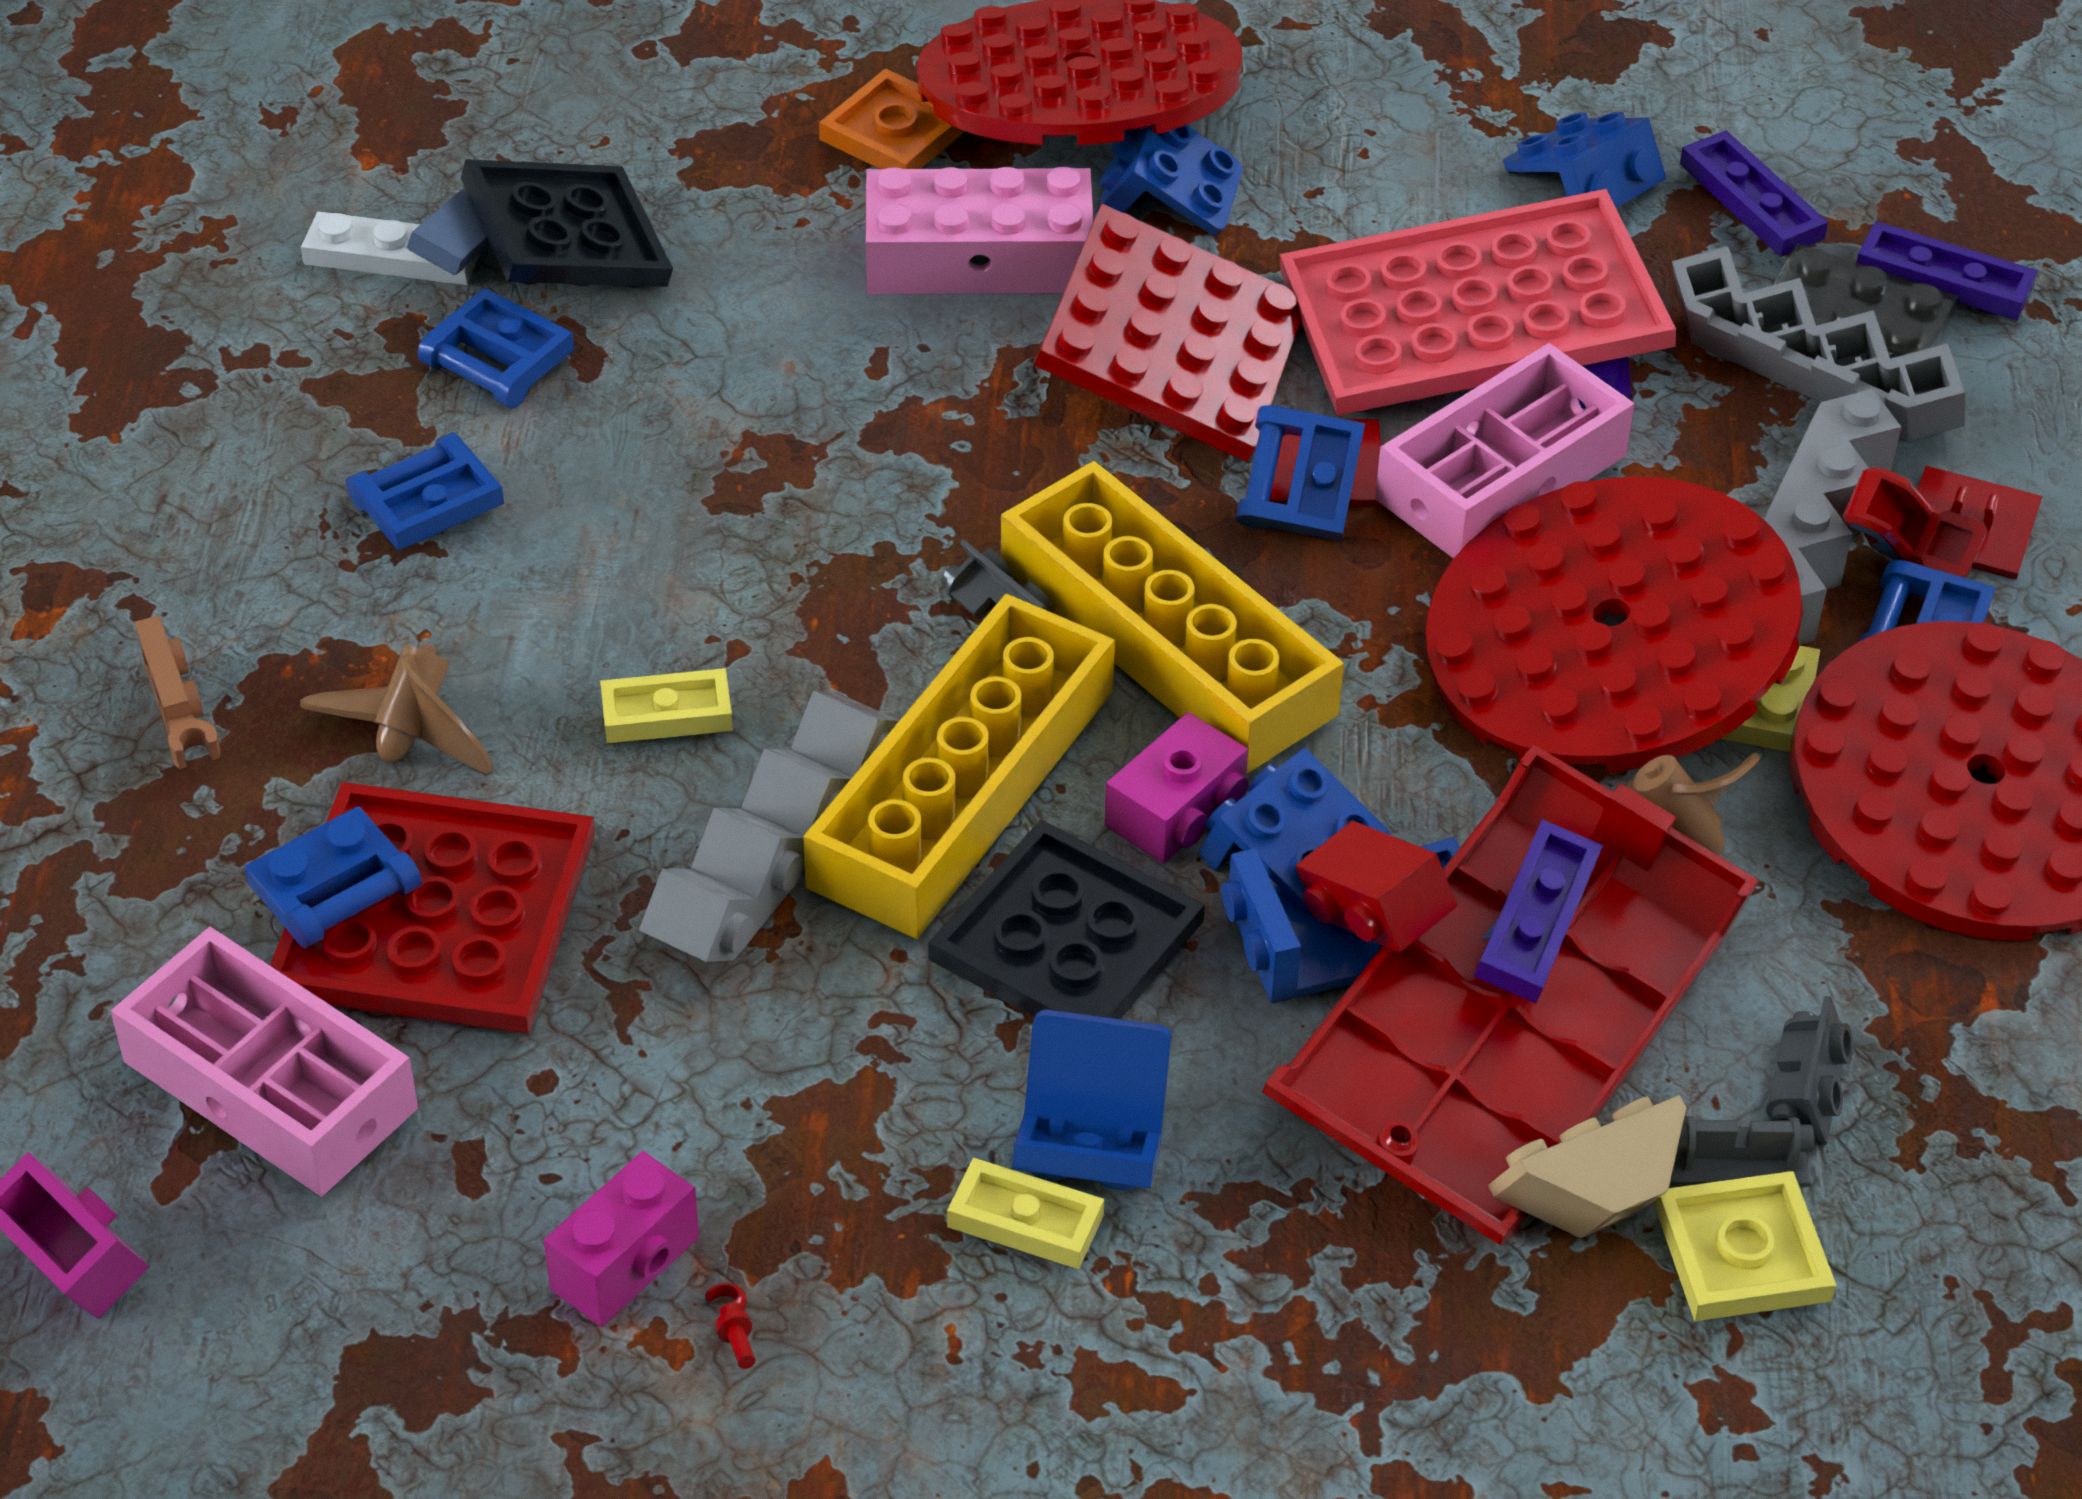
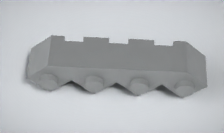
[1672,246,1965,442]
[1764,389,1901,645]
[639,690,900,962]

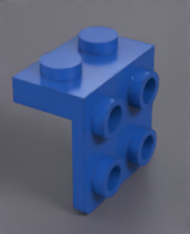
[1503,112,1667,208]
[1097,124,1243,235]
[1198,747,1391,911]
[1221,848,1383,1004]
[1012,1010,1172,1190]

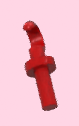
[705,1283,756,1369]

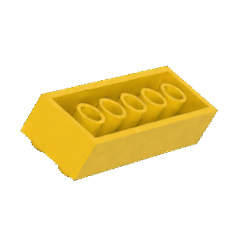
[1001,461,1344,774]
[803,593,1115,940]

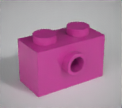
[1104,712,1249,864]
[543,1150,699,1327]
[0,1152,150,1319]

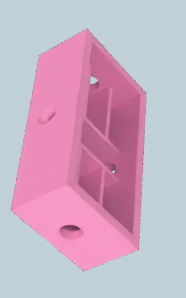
[866,167,1093,294]
[1375,343,1635,559]
[110,926,418,1197]

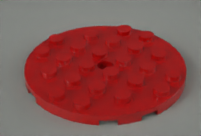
[917,0,1243,145]
[1426,477,1804,772]
[1790,621,2082,941]

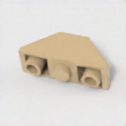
[1488,1095,1686,1238]

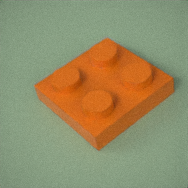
[819,68,965,169]

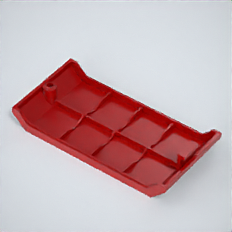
[1262,744,1759,1245]

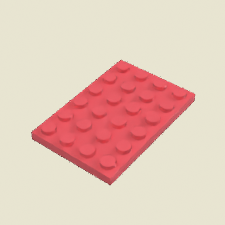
[1279,189,1676,416]

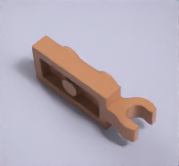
[135,615,221,769]

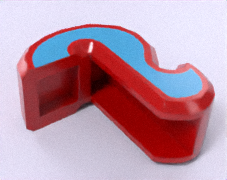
[1843,467,1987,578]

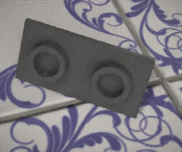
[942,539,1055,621]
[1766,996,1853,1145]
[1670,1116,1814,1187]

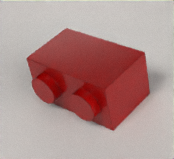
[1295,820,1458,953]

